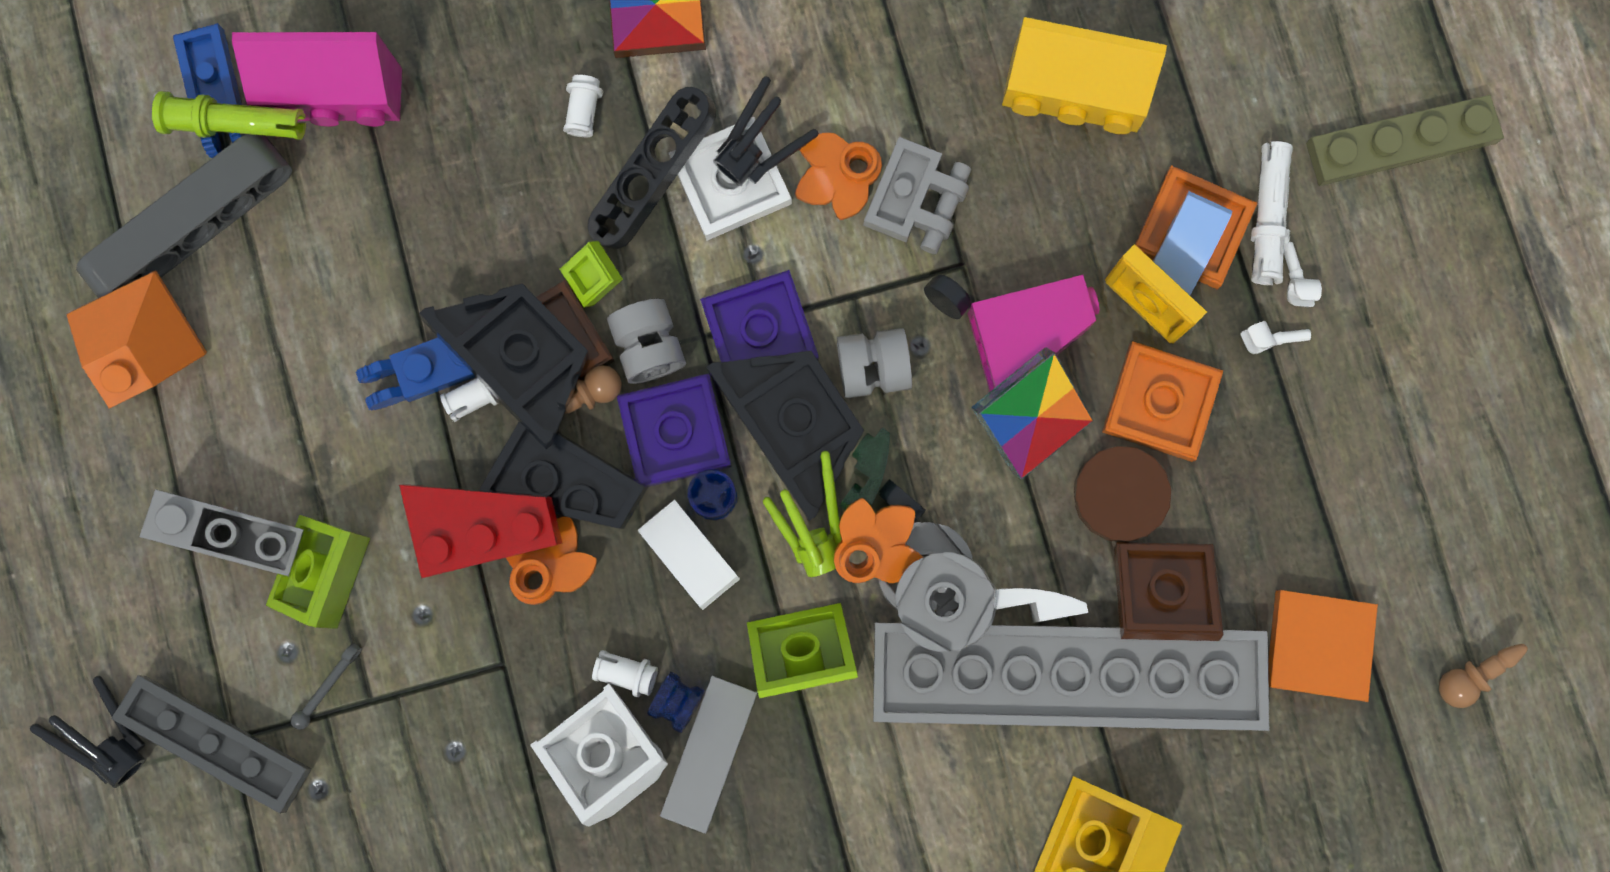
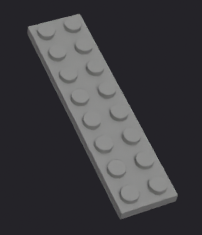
[873,623,1269,731]

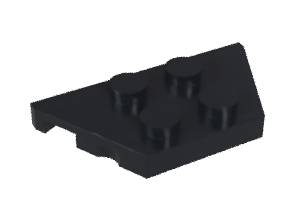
[419,283,588,450]
[706,351,864,521]

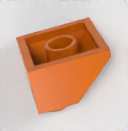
[66,270,207,409]

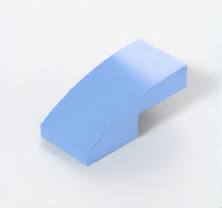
[1153,191,1233,295]

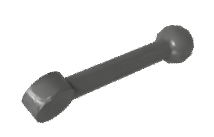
[291,643,362,730]

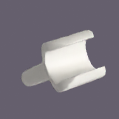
[1284,242,1322,307]
[1240,321,1311,354]

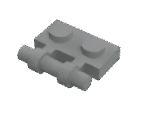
[863,137,971,254]

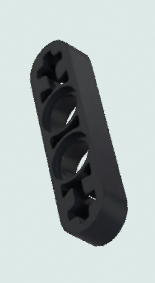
[588,87,716,249]

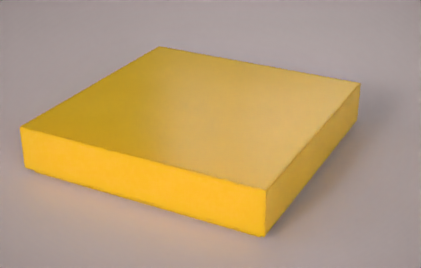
[1105,244,1207,344]

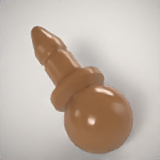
[565,365,622,414]
[1439,644,1528,708]

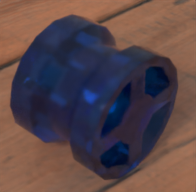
[687,469,738,521]
[647,671,706,733]

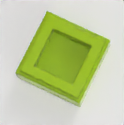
[559,241,623,308]

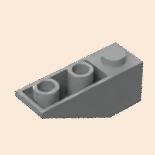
[139,489,304,577]

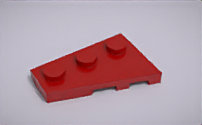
[399,484,563,579]

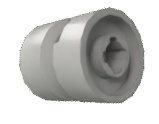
[607,299,686,384]
[837,328,912,398]

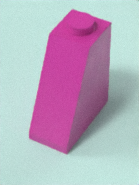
[967,275,1099,403]

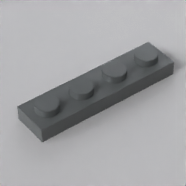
[111,675,312,814]

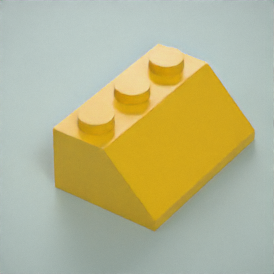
[1002,17,1167,134]
[1034,776,1183,872]

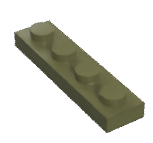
[1306,95,1504,186]

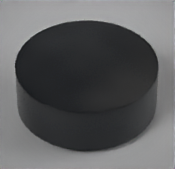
[924,274,971,319]
[879,479,926,522]

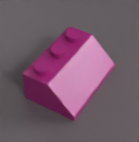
[232,32,402,127]

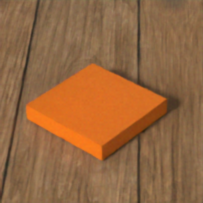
[1135,165,1257,290]
[1102,341,1223,462]
[1268,590,1378,702]

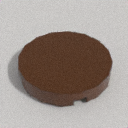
[1074,446,1171,542]

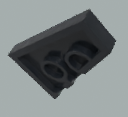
[479,422,648,529]

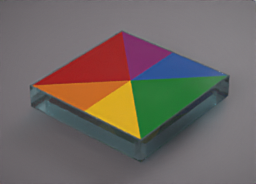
[971,347,1094,480]

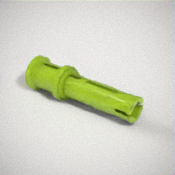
[152,91,306,140]

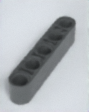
[76,134,292,298]

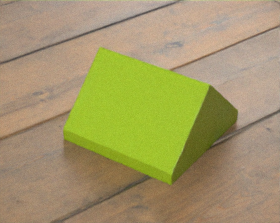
[266,515,370,629]
[747,603,858,698]

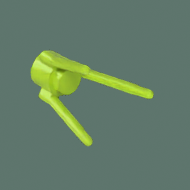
[763,451,842,577]

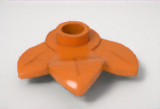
[795,133,882,220]
[834,498,923,583]
[506,516,597,605]

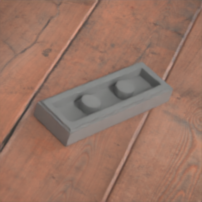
[660,676,758,834]

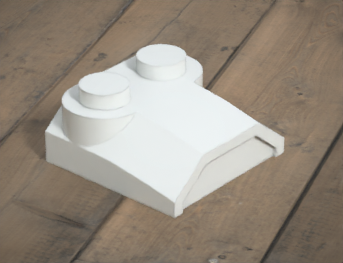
[530,684,668,827]

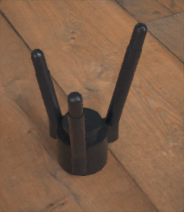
[713,76,819,186]
[30,676,146,788]

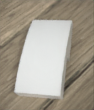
[638,500,740,610]
[995,588,1088,623]

